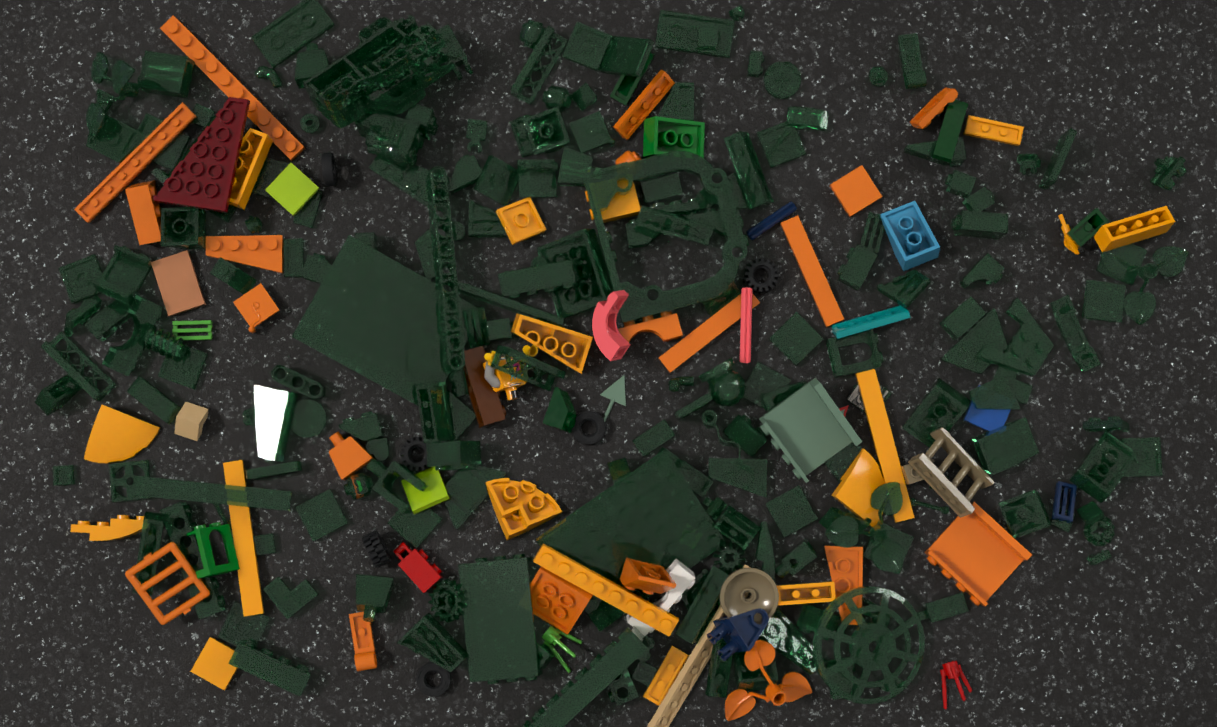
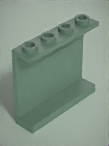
[759,378,862,483]

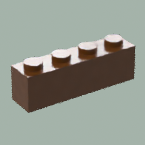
[457,346,506,428]

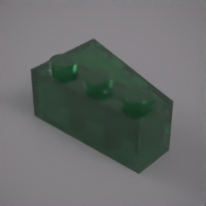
[397,613,469,672]

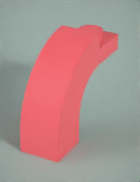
[592,290,631,361]

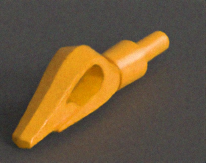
[1058,214,1080,255]

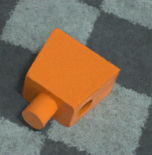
[329,431,374,480]

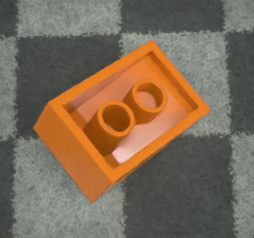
[620,558,676,595]

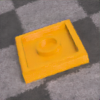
[496,196,547,245]
[190,637,245,690]

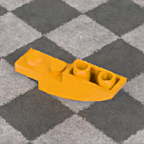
[70,515,154,541]

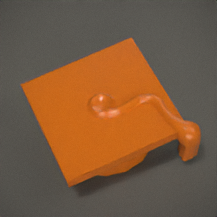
[233,283,280,333]

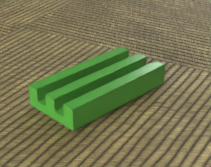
[172,320,212,341]

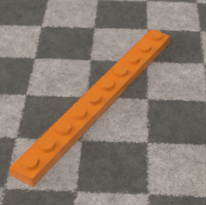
[160,15,305,161]

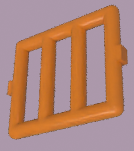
[125,542,210,625]

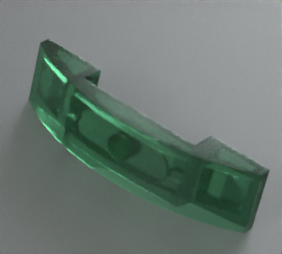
[1050,295,1100,372]

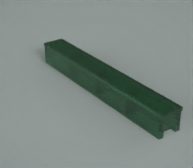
[132,476,292,511]

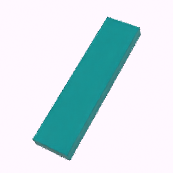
[831,305,911,339]

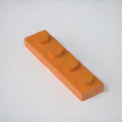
[613,70,675,140]

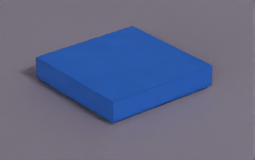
[963,385,1014,436]

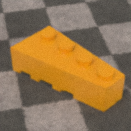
[229,128,273,210]
[511,313,593,374]

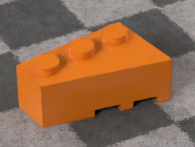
[125,180,167,245]

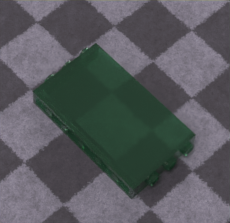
[459,554,543,684]

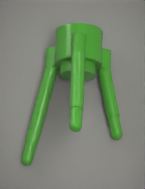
[542,626,582,673]

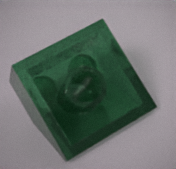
[161,207,206,249]

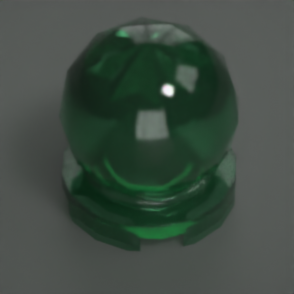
[698,358,746,407]

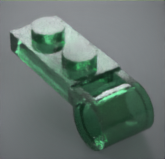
[897,33,927,89]

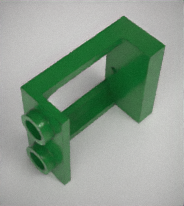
[187,522,240,579]

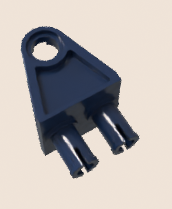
[707,609,769,661]

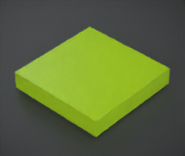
[265,163,320,216]
[401,465,450,514]

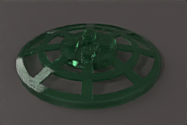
[813,586,925,704]

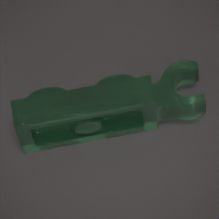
[914,592,969,622]

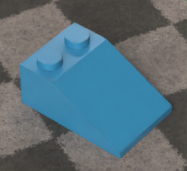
[880,201,940,271]

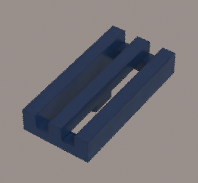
[1052,481,1077,523]

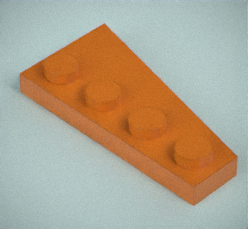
[206,235,283,274]
[824,546,863,625]

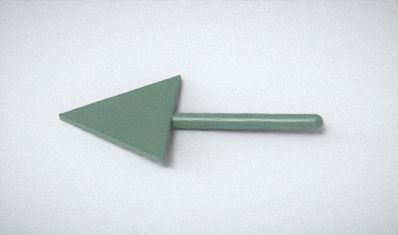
[600,375,626,422]

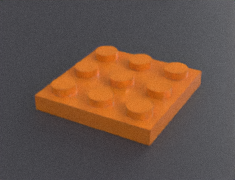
[518,567,592,635]

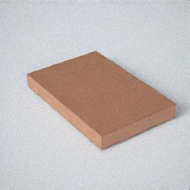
[151,250,206,317]

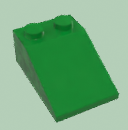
[643,116,705,160]

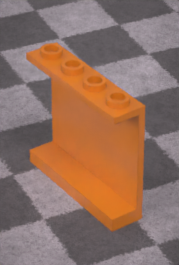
[925,502,1032,606]

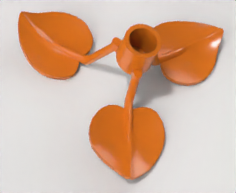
[725,640,812,721]

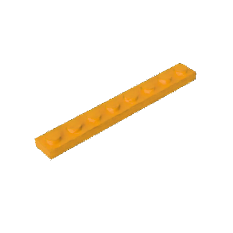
[533,543,679,636]

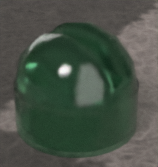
[728,5,745,21]

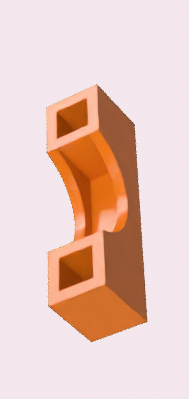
[618,311,683,352]

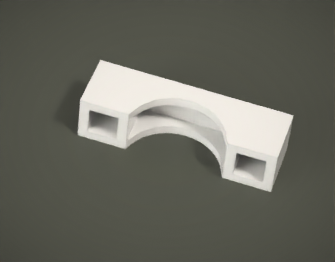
[626,558,695,636]

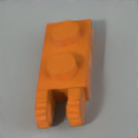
[910,87,958,129]

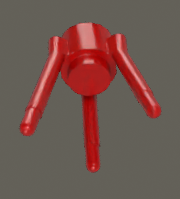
[940,660,972,710]

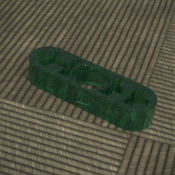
[245,461,302,480]

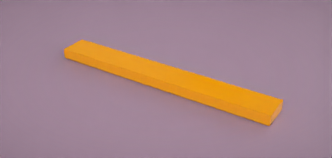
[855,369,915,523]
[223,460,264,617]

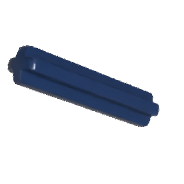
[747,202,797,240]

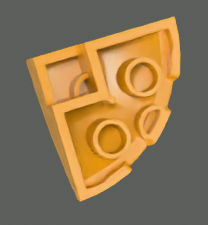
[84,405,160,464]
[831,448,886,529]
[485,478,562,540]

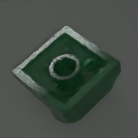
[998,489,1050,538]

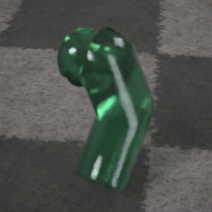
[255,66,282,88]
[668,376,694,392]

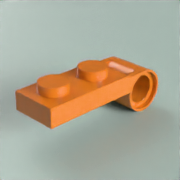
[349,611,377,672]

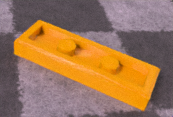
[963,115,1024,146]
[643,646,689,706]

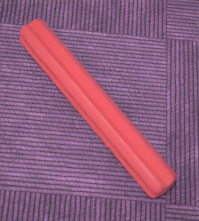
[740,287,752,363]

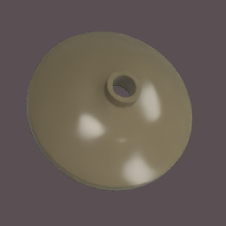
[720,568,779,624]

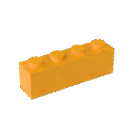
[1093,206,1176,253]

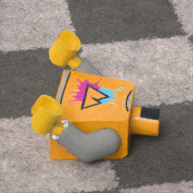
[483,345,538,401]

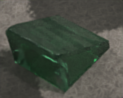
[571,83,597,111]

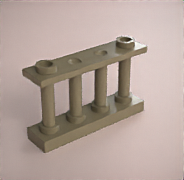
[908,427,995,518]

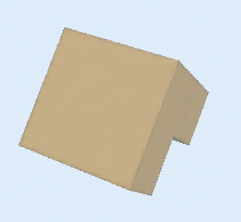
[174,402,208,441]

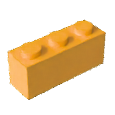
[776,581,836,606]

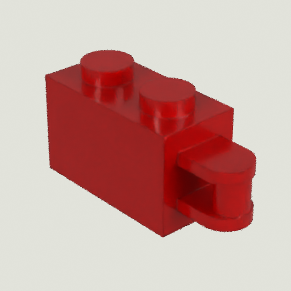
[393,542,442,593]

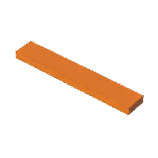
[780,216,844,327]
[658,293,760,373]

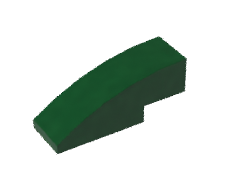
[610,46,656,105]

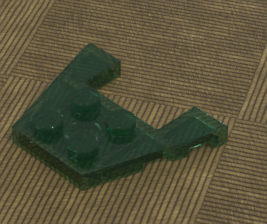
[86,89,163,163]
[977,298,1054,376]

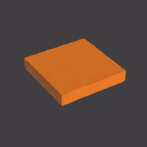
[829,165,882,217]

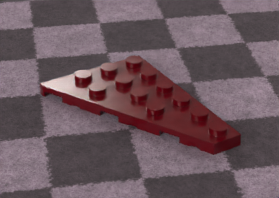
[153,97,250,213]

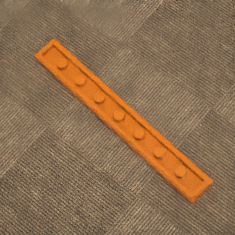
[74,102,197,223]

